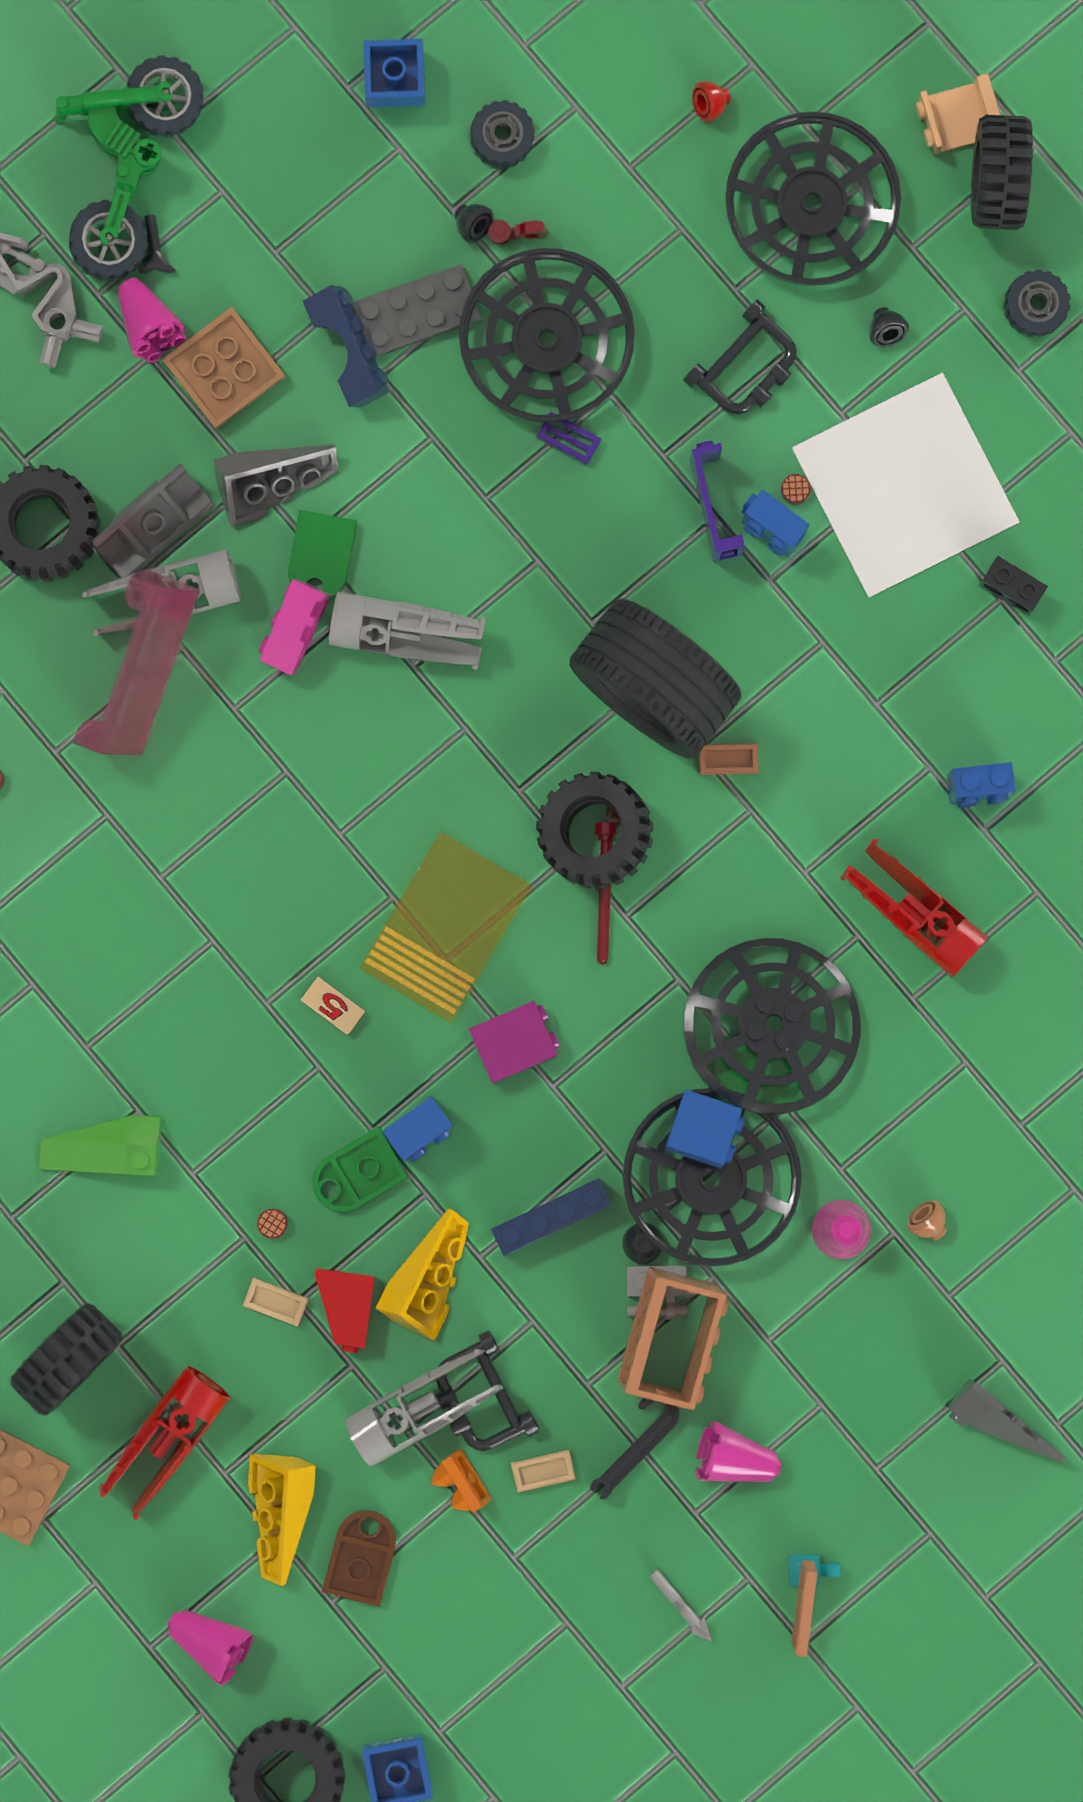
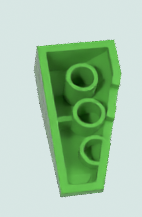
[39,1115,162,1176]

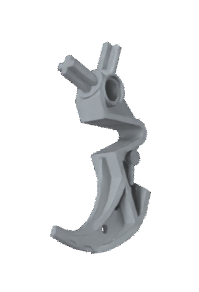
[0,233,103,368]

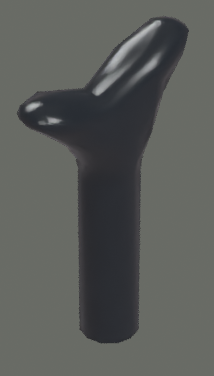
[138,214,176,274]

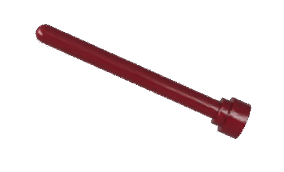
[595,822,619,965]

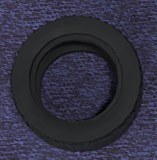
[569,599,742,759]

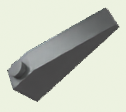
[214,444,339,526]
[946,1379,1065,1462]

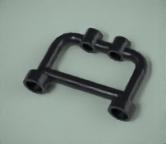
[683,299,797,415]
[435,1330,540,1451]

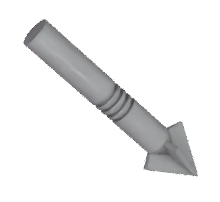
[649,1569,711,1641]

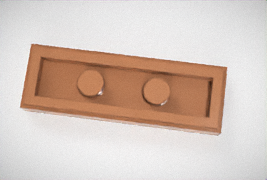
[791,1560,817,1657]

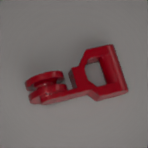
[488,220,549,245]

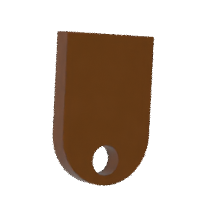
[322,1510,396,1607]

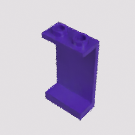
[690,441,745,562]

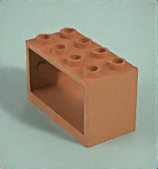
[617,1267,728,1410]

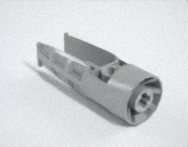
[82,549,241,636]
[329,591,486,670]
[345,1349,503,1467]

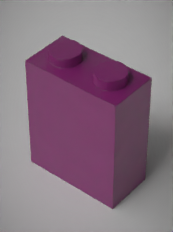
[469,1001,561,1084]

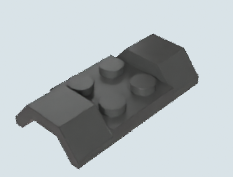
[92,463,215,577]

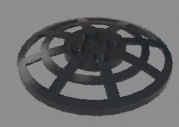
[725,111,901,286]
[459,248,635,423]
[683,938,861,1115]
[623,1088,802,1267]

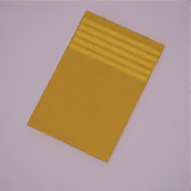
[359,832,532,1023]

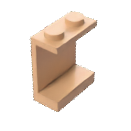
[915,73,1000,155]

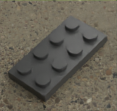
[352,264,481,358]

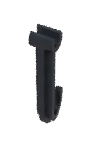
[590,1398,680,1500]

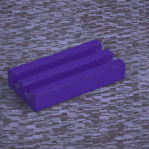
[536,411,602,466]

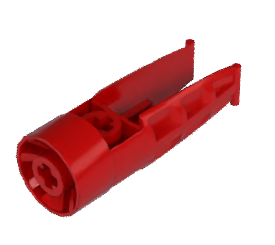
[840,839,989,978]
[99,1365,231,1520]

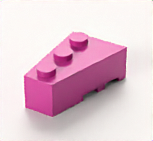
[259,579,332,675]

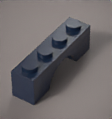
[302,285,389,408]
[491,1178,612,1256]

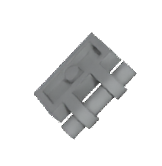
[626,1266,687,1320]

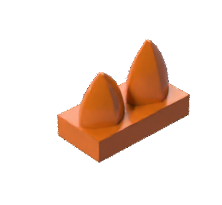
[431,1448,492,1513]

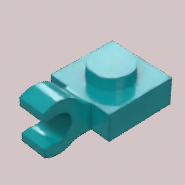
[789,1554,841,1586]

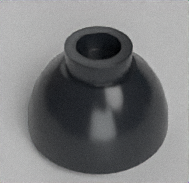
[454,204,494,243]
[869,307,909,347]
[622,1222,663,1264]

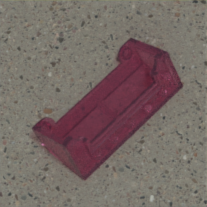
[73,569,200,756]

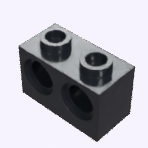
[979,556,1048,616]

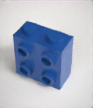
[741,489,810,558]
[947,762,1016,808]
[665,1090,745,1169]

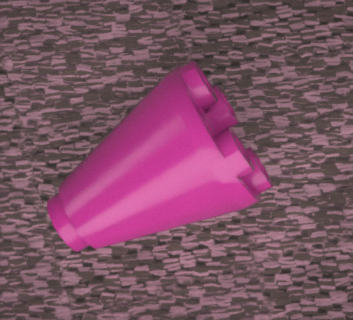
[118,278,186,363]

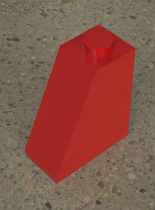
[315,1268,376,1353]

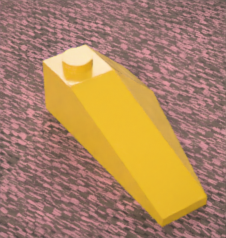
[376,1209,469,1341]
[248,1454,316,1586]

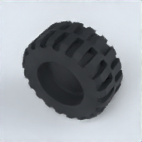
[971,114,1033,230]
[0,465,100,582]
[536,772,654,889]
[10,1303,123,1416]
[228,1717,345,1802]

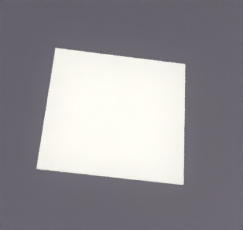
[792,372,1019,597]

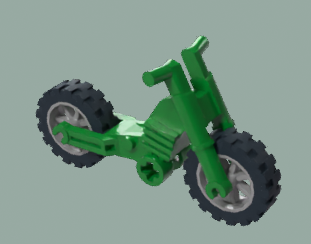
[54,55,204,281]

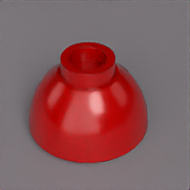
[692,81,731,122]

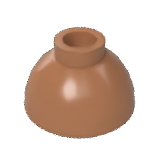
[907,1200,947,1240]

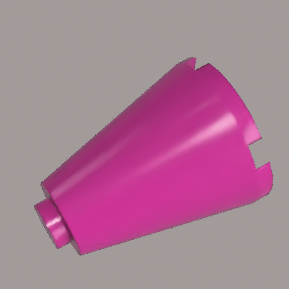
[812,1200,871,1259]
[695,1421,781,1482]
[167,1609,253,1686]

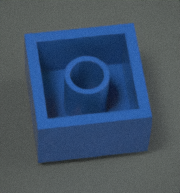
[364,39,425,108]
[383,1096,454,1162]
[362,1733,434,1802]

